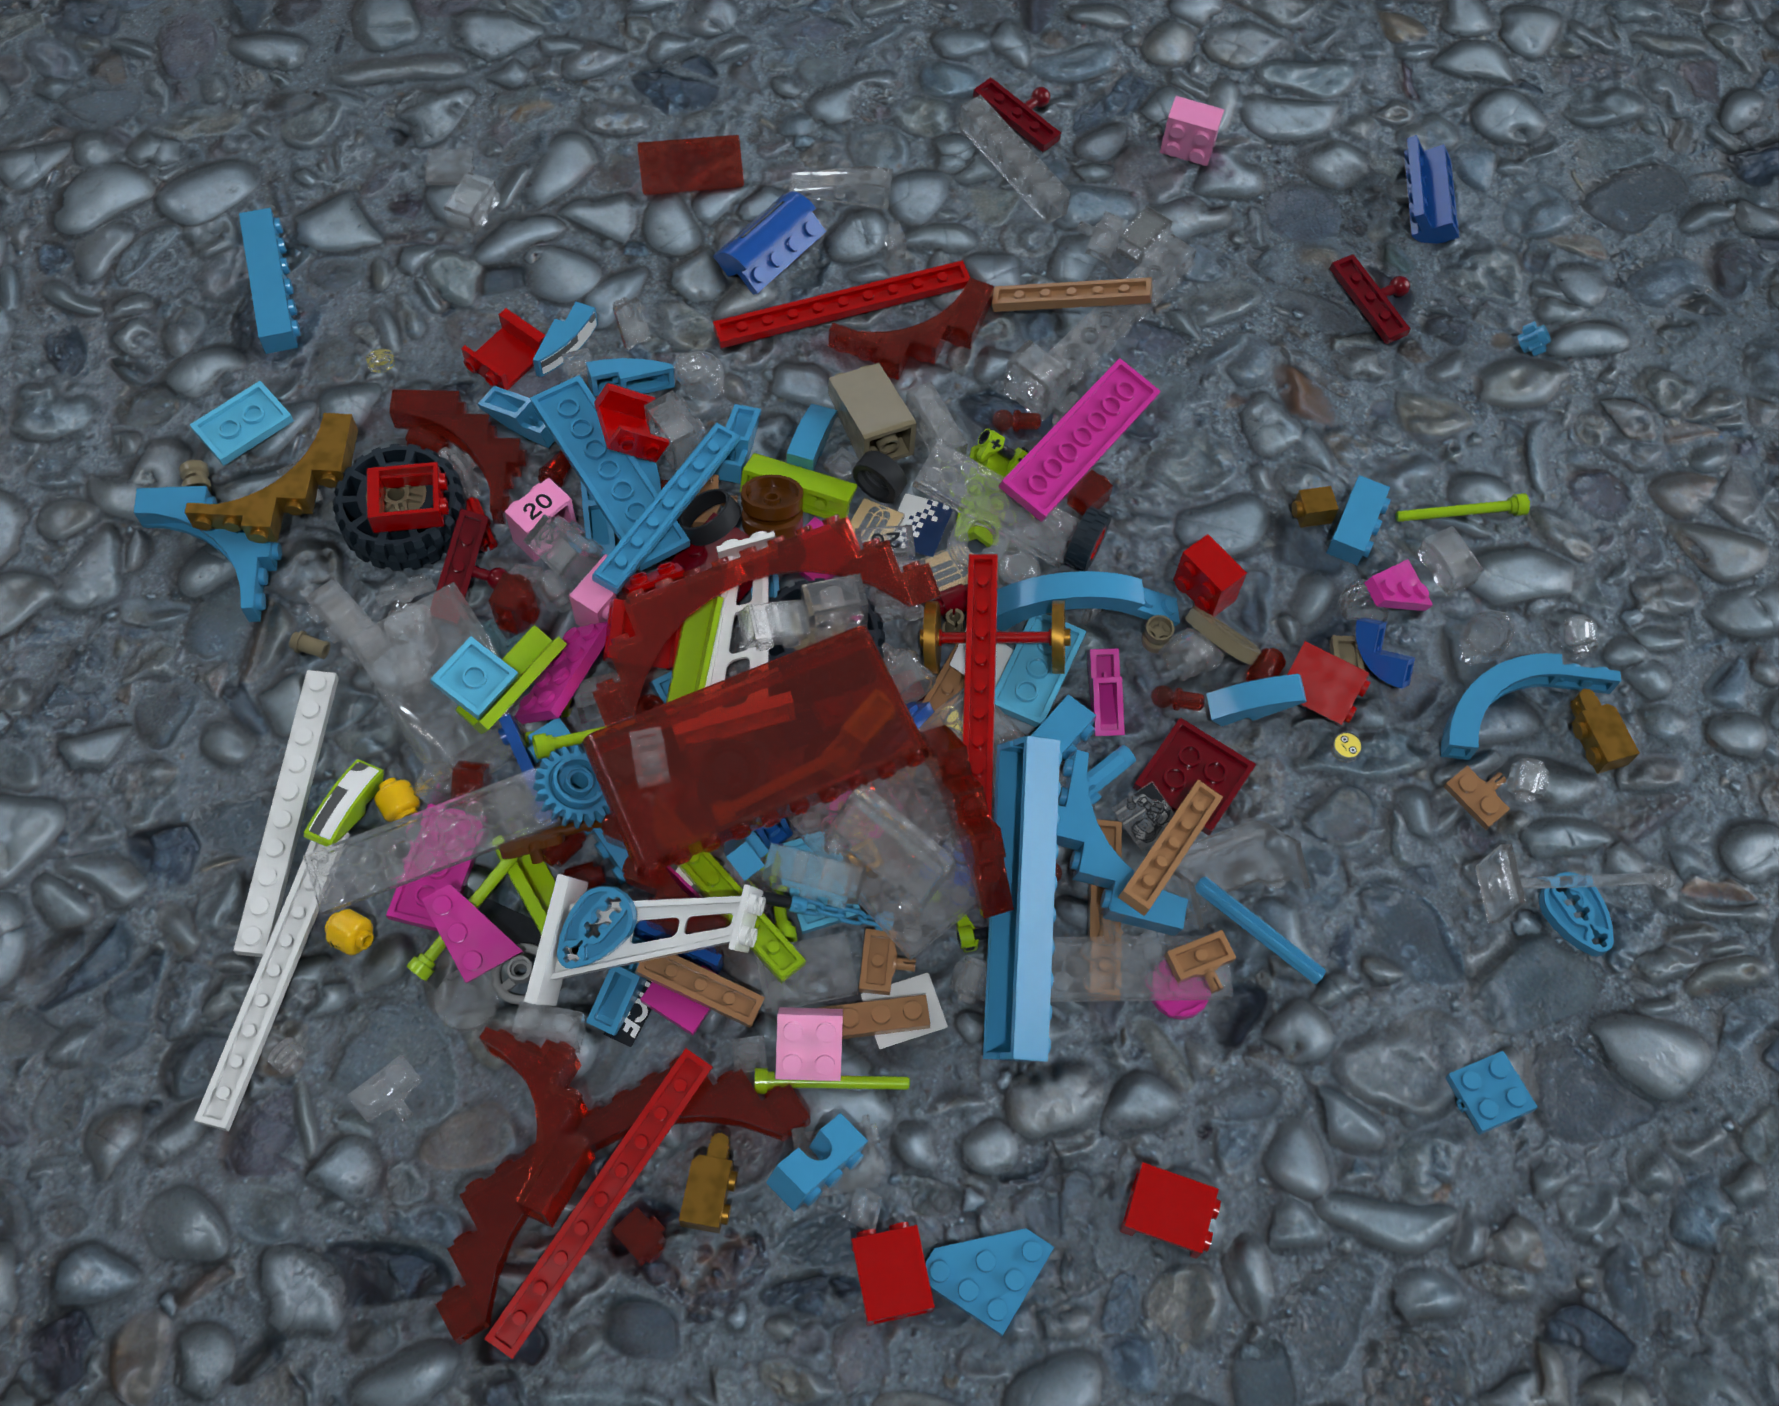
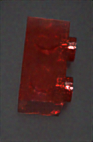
[488,572,540,637]

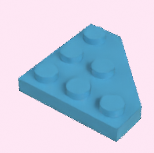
[925,1228,1054,1337]

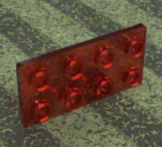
[637,135,744,195]

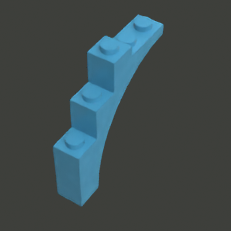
[134,486,282,622]
[1056,750,1188,936]

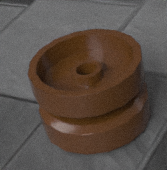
[741,475,803,542]

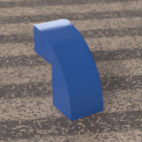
[1356,617,1415,689]

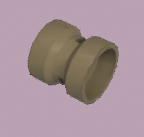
[179,460,212,493]
[1142,615,1175,654]

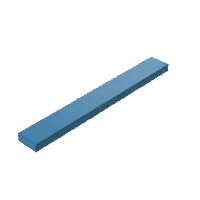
[592,422,740,594]

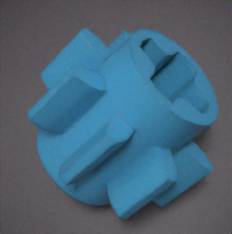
[1518,321,1551,356]

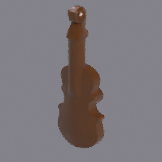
[498,816,608,864]

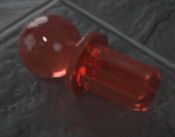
[992,409,1042,432]
[1151,685,1205,711]

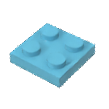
[430,636,518,720]

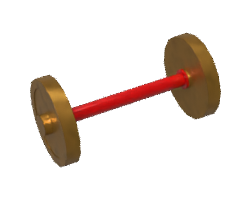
[920,601,1071,674]

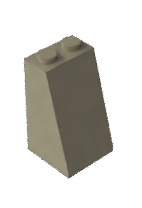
[828,363,917,461]

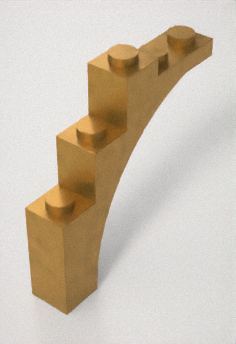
[184,413,358,543]

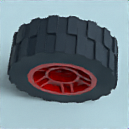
[1064,506,1112,571]

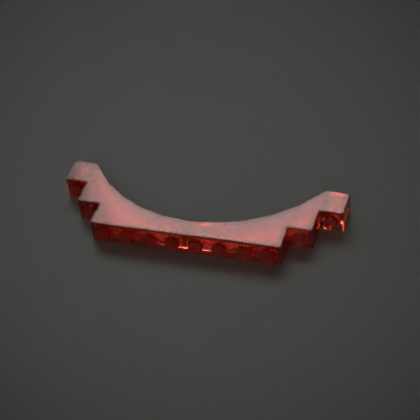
[592,514,941,726]
[435,1056,810,1345]

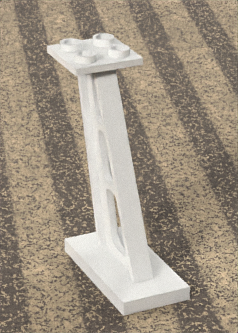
[672,531,796,753]
[524,874,766,1006]

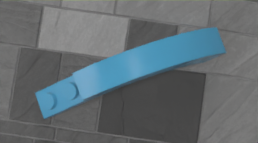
[997,571,1180,631]
[1440,653,1621,760]

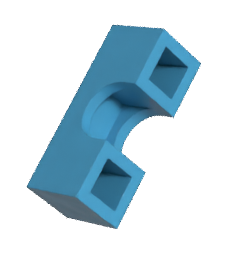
[766,1113,868,1212]

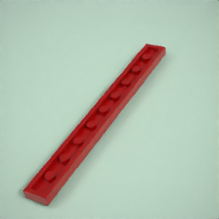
[713,260,971,348]
[960,554,998,830]
[484,1048,713,1359]

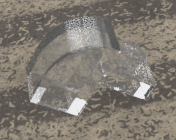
[629,726,671,789]

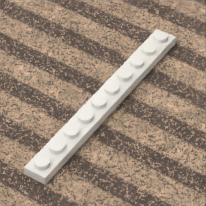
[233,670,339,957]
[194,832,350,1132]

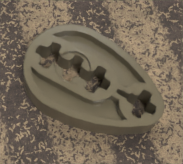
[1185,606,1261,665]

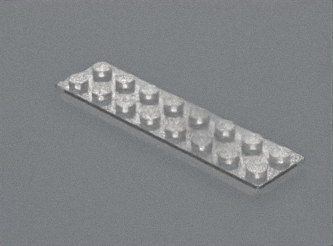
[303,766,562,915]

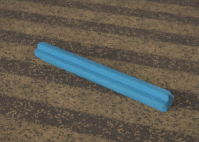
[1194,876,1326,984]

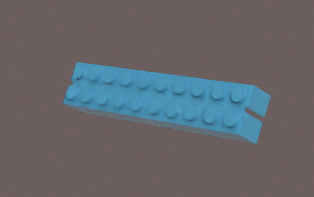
[983,735,1062,1062]

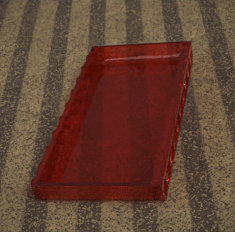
[582,626,929,878]

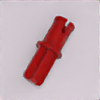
[466,497,498,552]

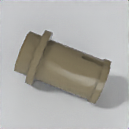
[942,609,965,632]
[289,630,331,659]

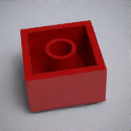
[1173,534,1247,617]

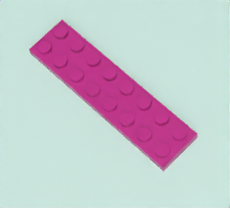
[998,358,1161,522]

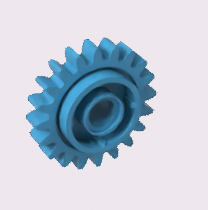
[532,746,621,829]

